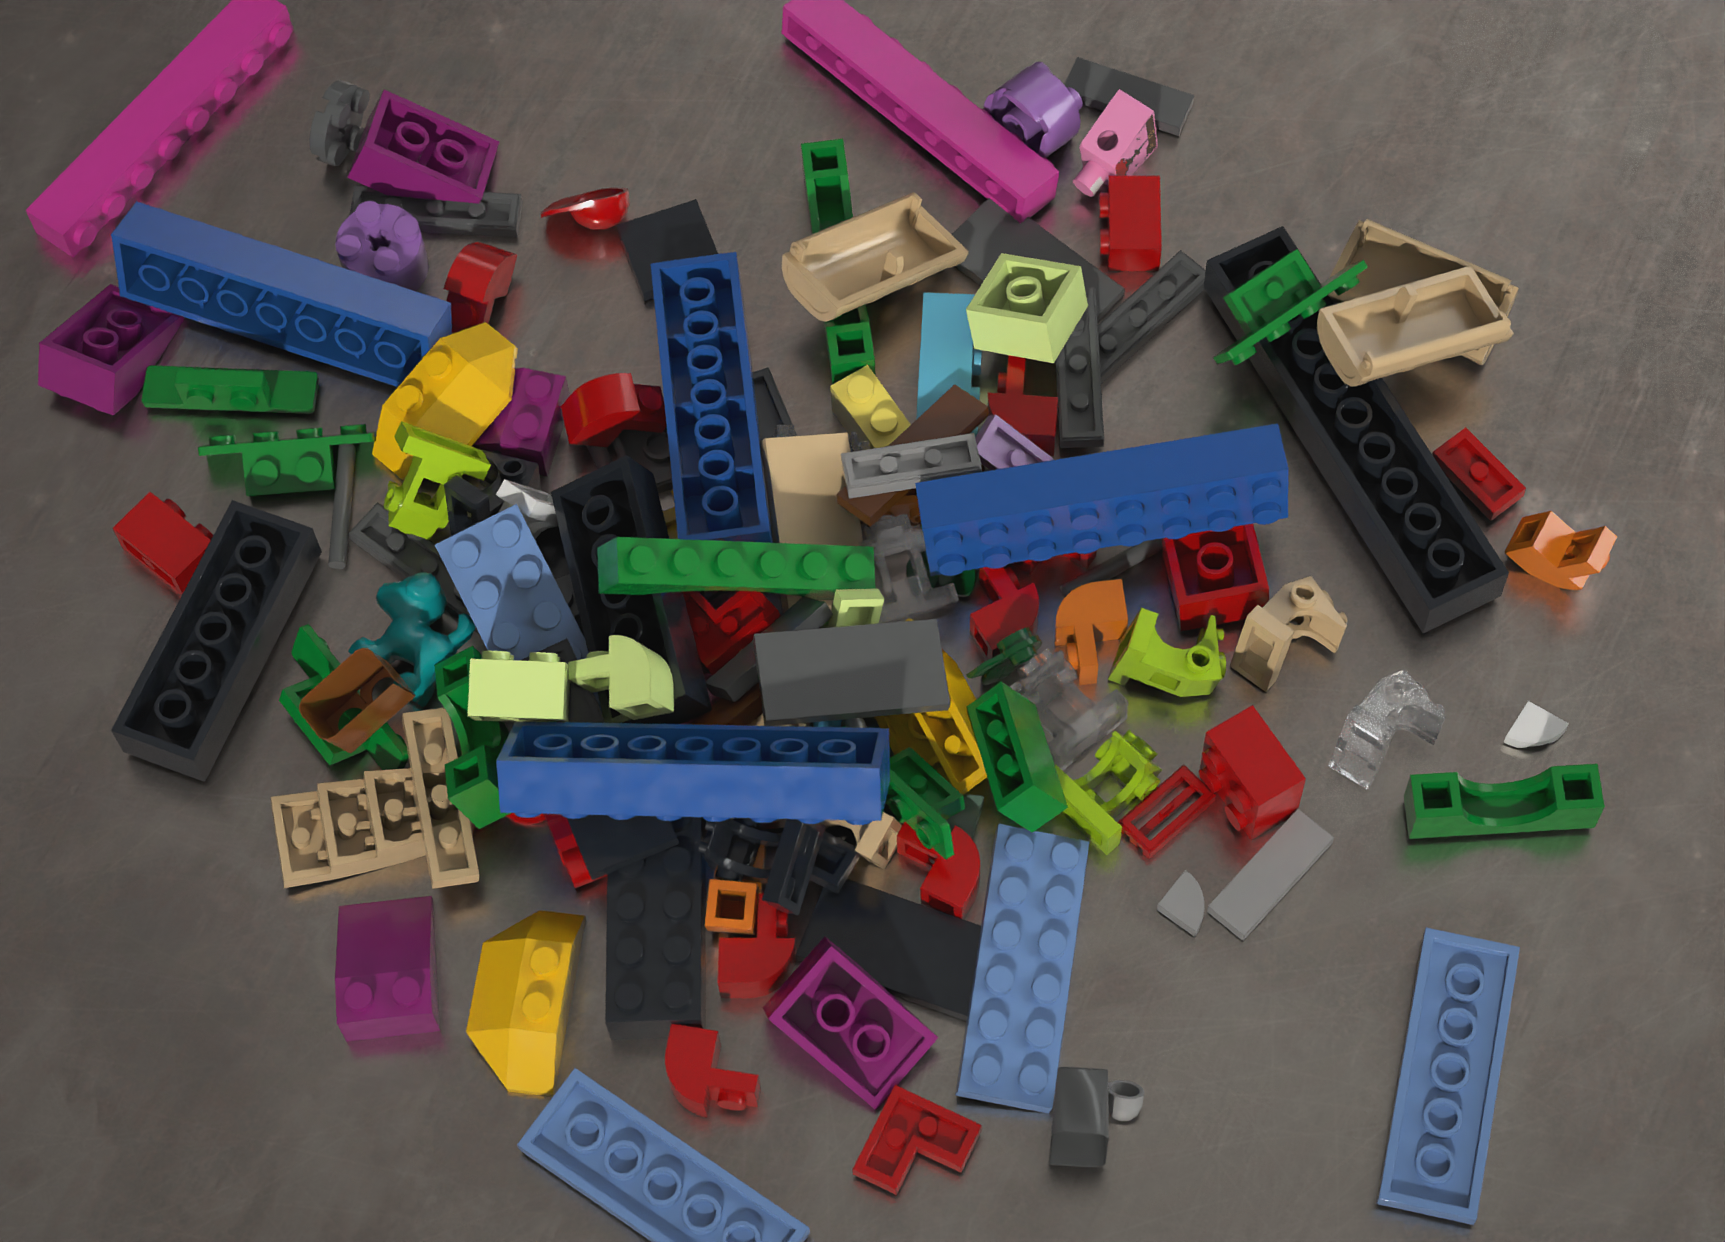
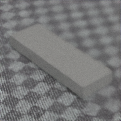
[841,433,982,499]
[1207,809,1334,941]

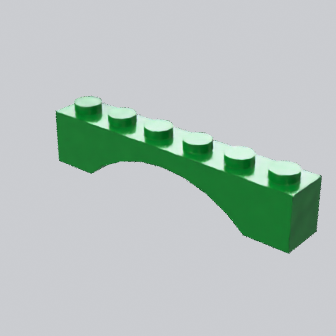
[801,139,876,385]
[597,537,876,600]

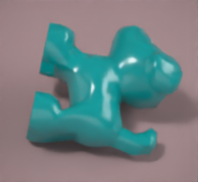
[348,572,476,707]

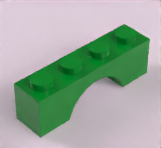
[434,646,511,829]
[1404,764,1605,839]

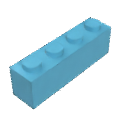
[916,292,982,437]

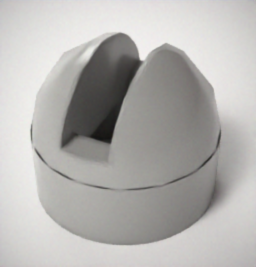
[1108,1080,1144,1121]

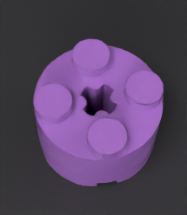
[984,61,1083,158]
[335,201,429,291]

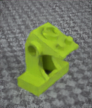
[384,421,491,540]
[1107,607,1226,697]
[1055,730,1163,855]

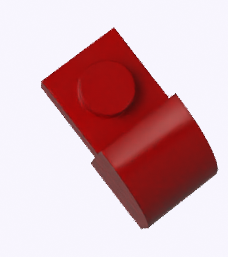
[443,242,517,333]
[987,355,1058,457]
[561,373,667,447]
[970,566,1039,660]
[896,822,980,920]
[717,893,797,998]
[665,1024,761,1118]

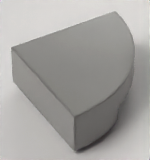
[1157,870,1205,937]

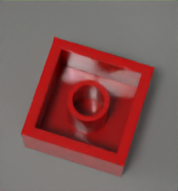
[1162,524,1269,631]
[1199,705,1306,841]

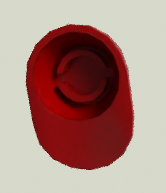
[540,187,630,230]

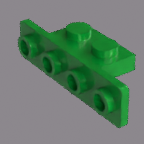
[1213,249,1368,365]
[141,365,319,414]
[198,424,377,496]
[279,624,408,770]
[842,726,965,860]

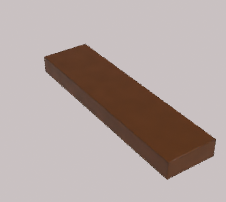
[836,384,989,527]

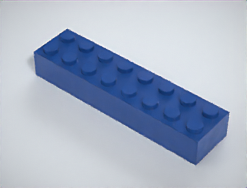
[111,201,452,387]
[650,252,773,543]
[915,423,1289,576]
[496,721,890,825]

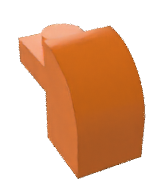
[1504,511,1617,590]
[1054,579,1128,685]
[704,845,766,935]

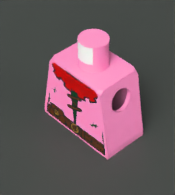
[1073,89,1158,197]

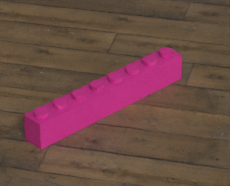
[25,0,294,258]
[782,0,1059,223]

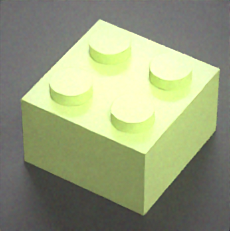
[966,253,1088,363]
[468,651,570,722]

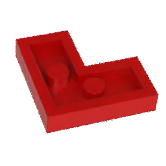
[683,591,781,675]
[852,1085,982,1195]

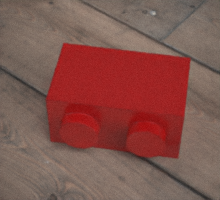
[1099,176,1162,271]
[112,492,213,596]

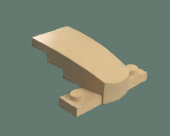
[271,708,479,889]

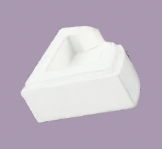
[1504,701,1569,749]

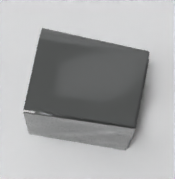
[1049,1067,1109,1167]

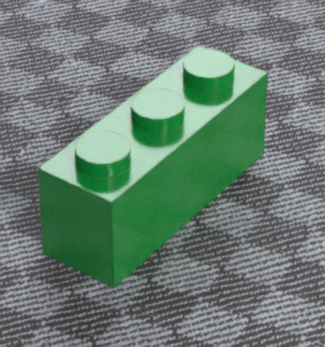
[966,681,1068,833]

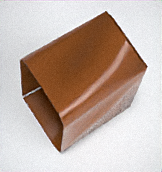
[299,648,416,754]

